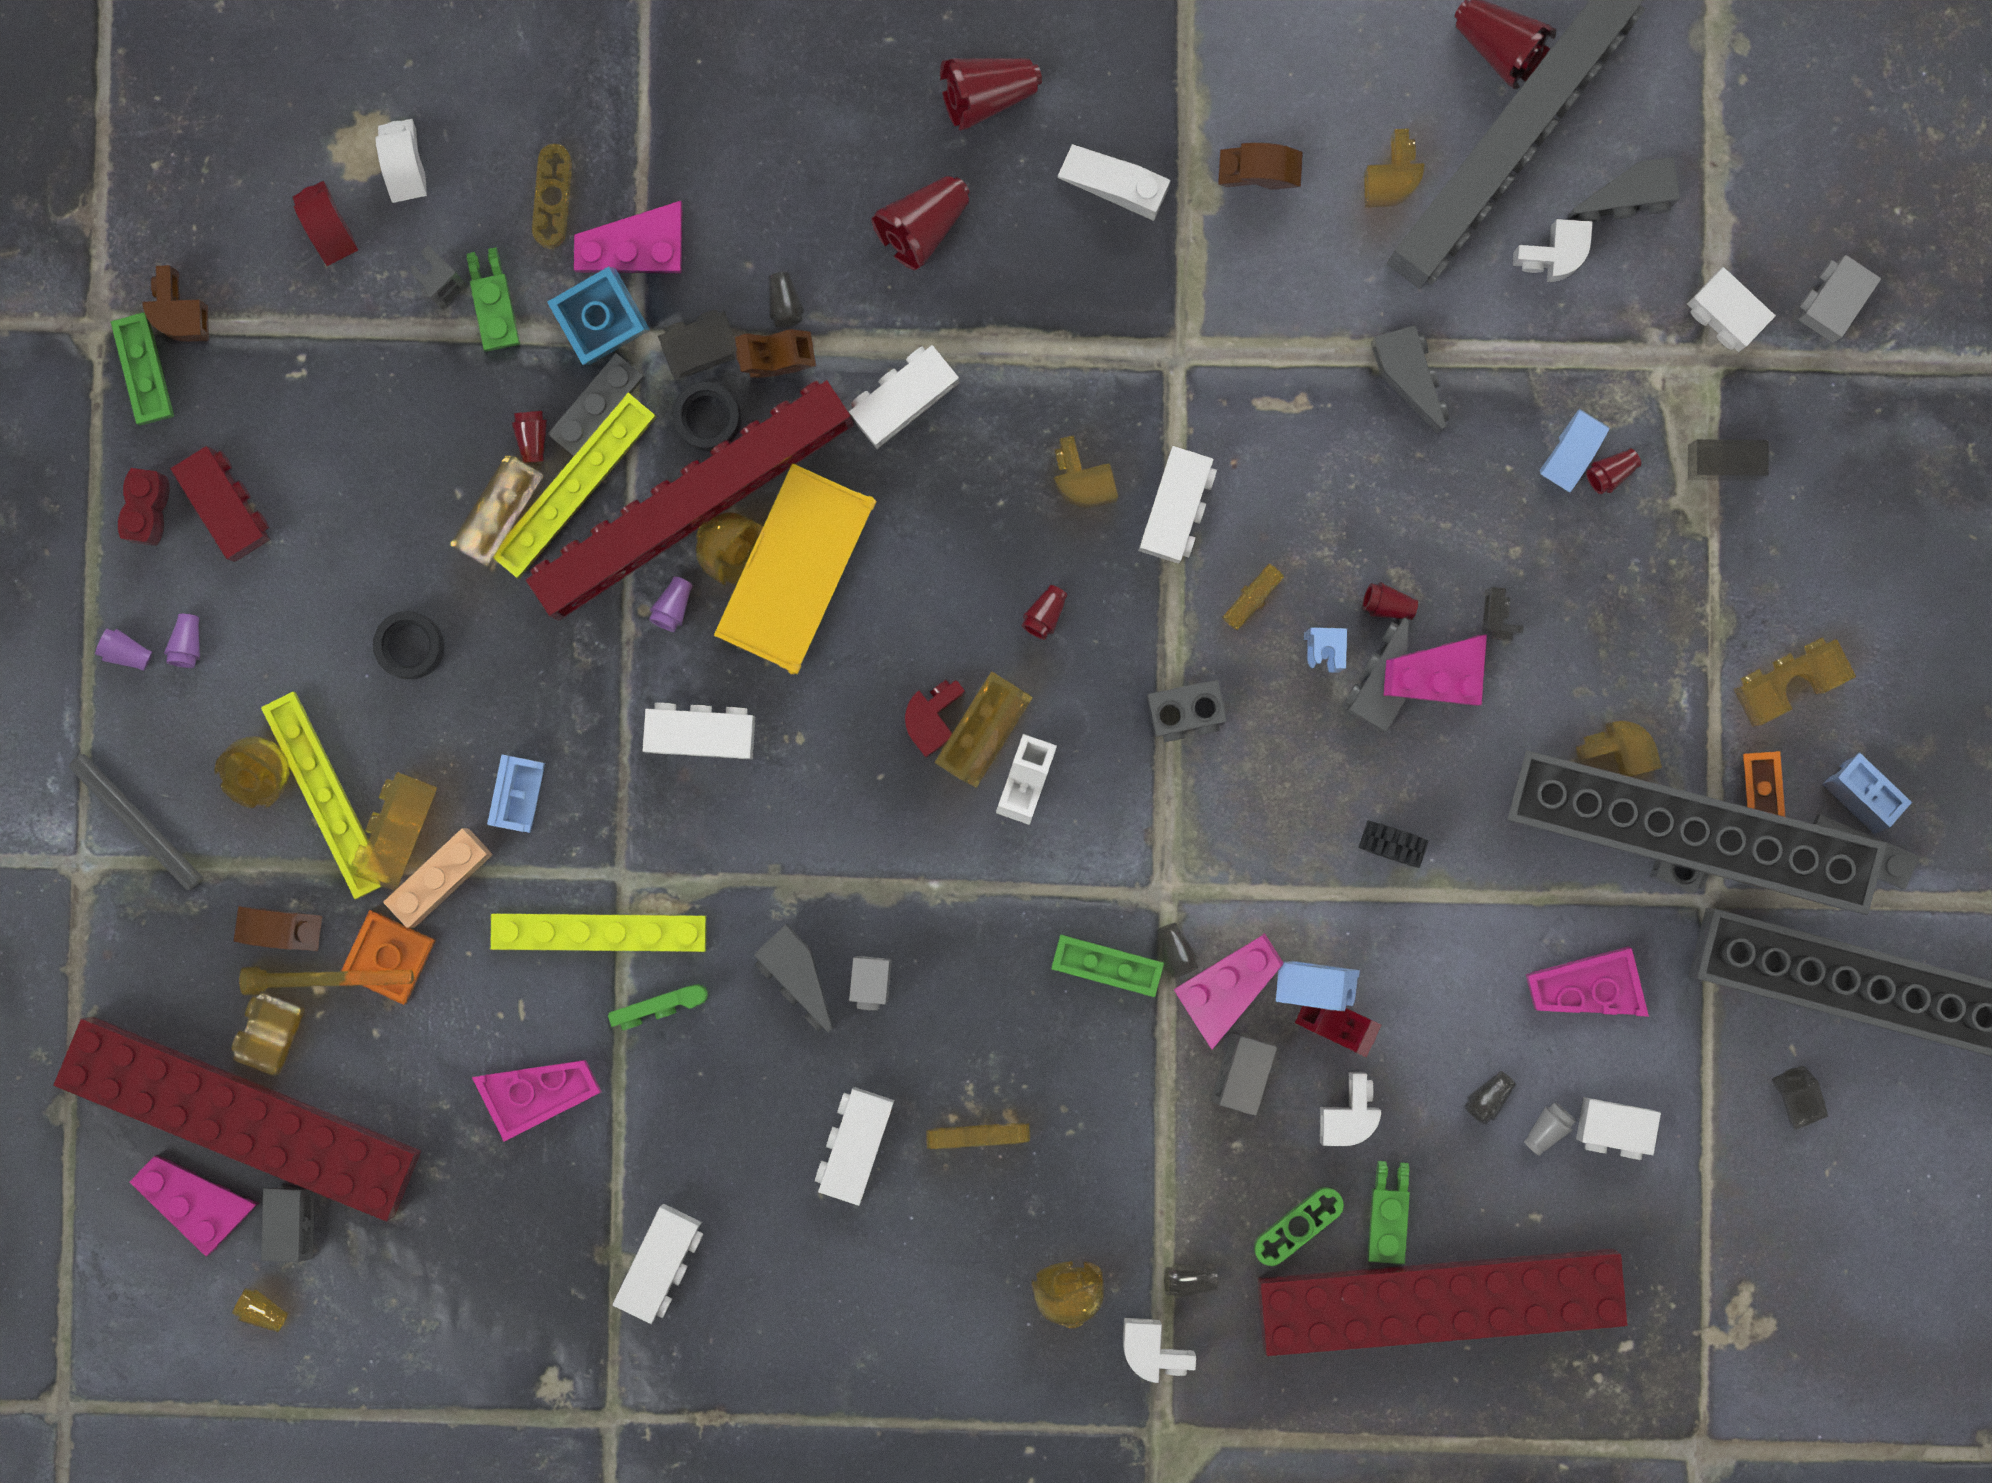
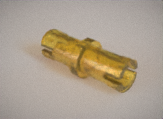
[1222,564,1284,631]

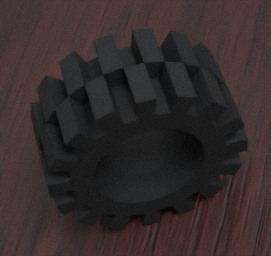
[1358,820,1429,868]

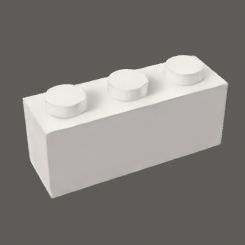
[849,345,959,449]
[1139,446,1217,564]
[643,703,755,759]
[815,1087,894,1206]
[613,1204,703,1324]

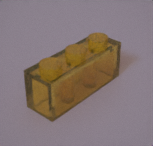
[450,455,544,566]
[934,671,1033,788]
[352,772,437,891]

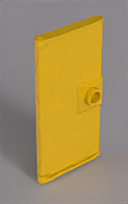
[714,463,877,675]

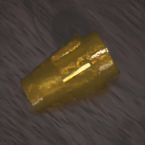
[231,1287,289,1333]

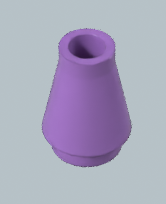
[649,576,693,632]
[164,614,200,668]
[95,628,153,671]

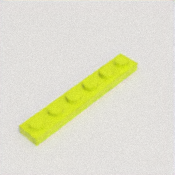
[490,393,657,579]
[261,692,389,899]
[491,914,707,952]

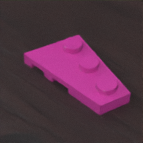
[574,201,682,273]
[1384,635,1487,706]
[1174,933,1284,1050]
[1525,946,1649,1017]
[472,1060,602,1141]
[130,1155,259,1257]

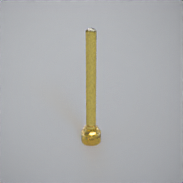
[239,966,414,995]

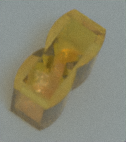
[231,993,305,1075]

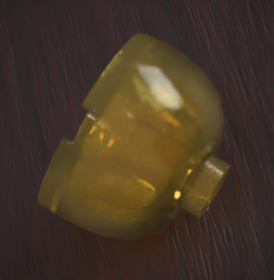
[696,512,763,585]
[214,736,290,808]
[1031,1261,1105,1328]

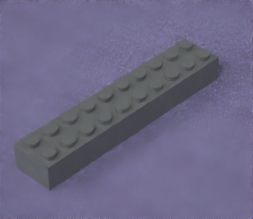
[1386,0,1646,290]
[1507,750,1887,915]
[1688,908,1992,1057]

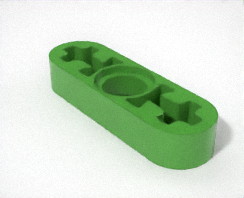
[1254,1187,1344,1266]

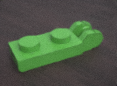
[466,247,520,352]
[608,984,709,1031]
[1367,1161,1410,1264]

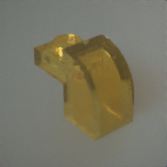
[1364,128,1425,208]
[1054,435,1118,508]
[1576,721,1662,777]

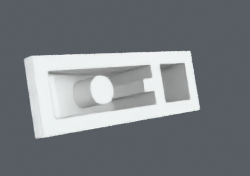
[1057,144,1170,221]

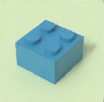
[547,266,650,365]

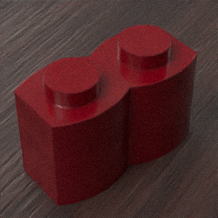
[118,468,170,546]

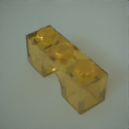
[1733,637,1856,727]

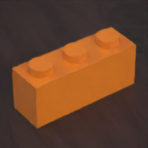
[1743,751,1785,817]

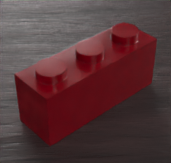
[170,446,271,562]

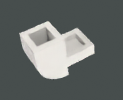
[375,119,427,203]
[1513,219,1592,282]
[996,734,1057,825]
[1320,1072,1381,1146]
[1123,1318,1196,1383]

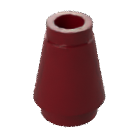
[511,411,547,463]
[1586,448,1642,494]
[1362,582,1418,620]
[1021,585,1068,640]

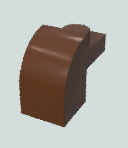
[1218,143,1303,190]
[142,265,209,342]
[735,329,816,378]
[234,906,322,951]

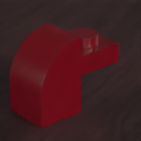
[292,181,358,266]
[905,679,965,758]
[1294,1006,1382,1058]

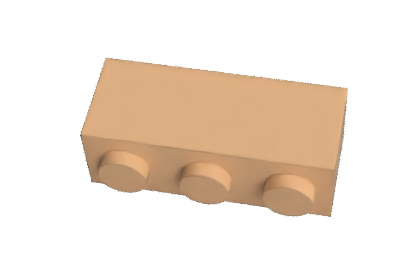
[383,828,493,928]

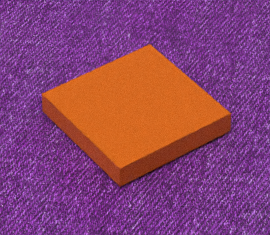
[339,910,436,1005]

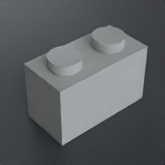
[1798,255,1881,343]
[849,956,892,1010]

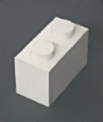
[1687,267,1776,352]
[1576,1097,1661,1160]

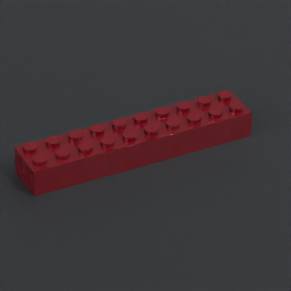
[526,380,854,621]
[53,1017,421,1222]
[1257,1249,1628,1356]

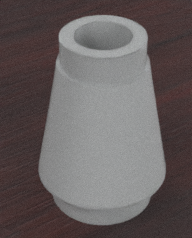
[1524,1102,1576,1156]

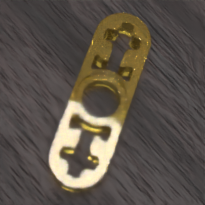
[532,144,572,249]
[926,1123,1031,1149]

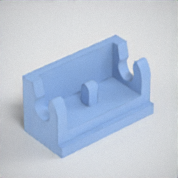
[1304,627,1347,673]
[1822,753,1912,834]
[487,754,545,833]
[1276,961,1360,1011]

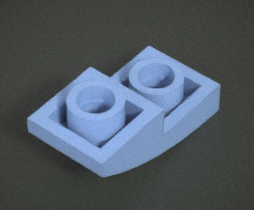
[1540,409,1609,492]

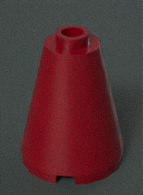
[1454,0,1556,89]
[940,58,1042,131]
[871,176,970,271]

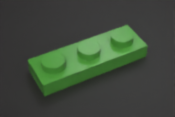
[110,313,174,426]
[1051,934,1164,997]

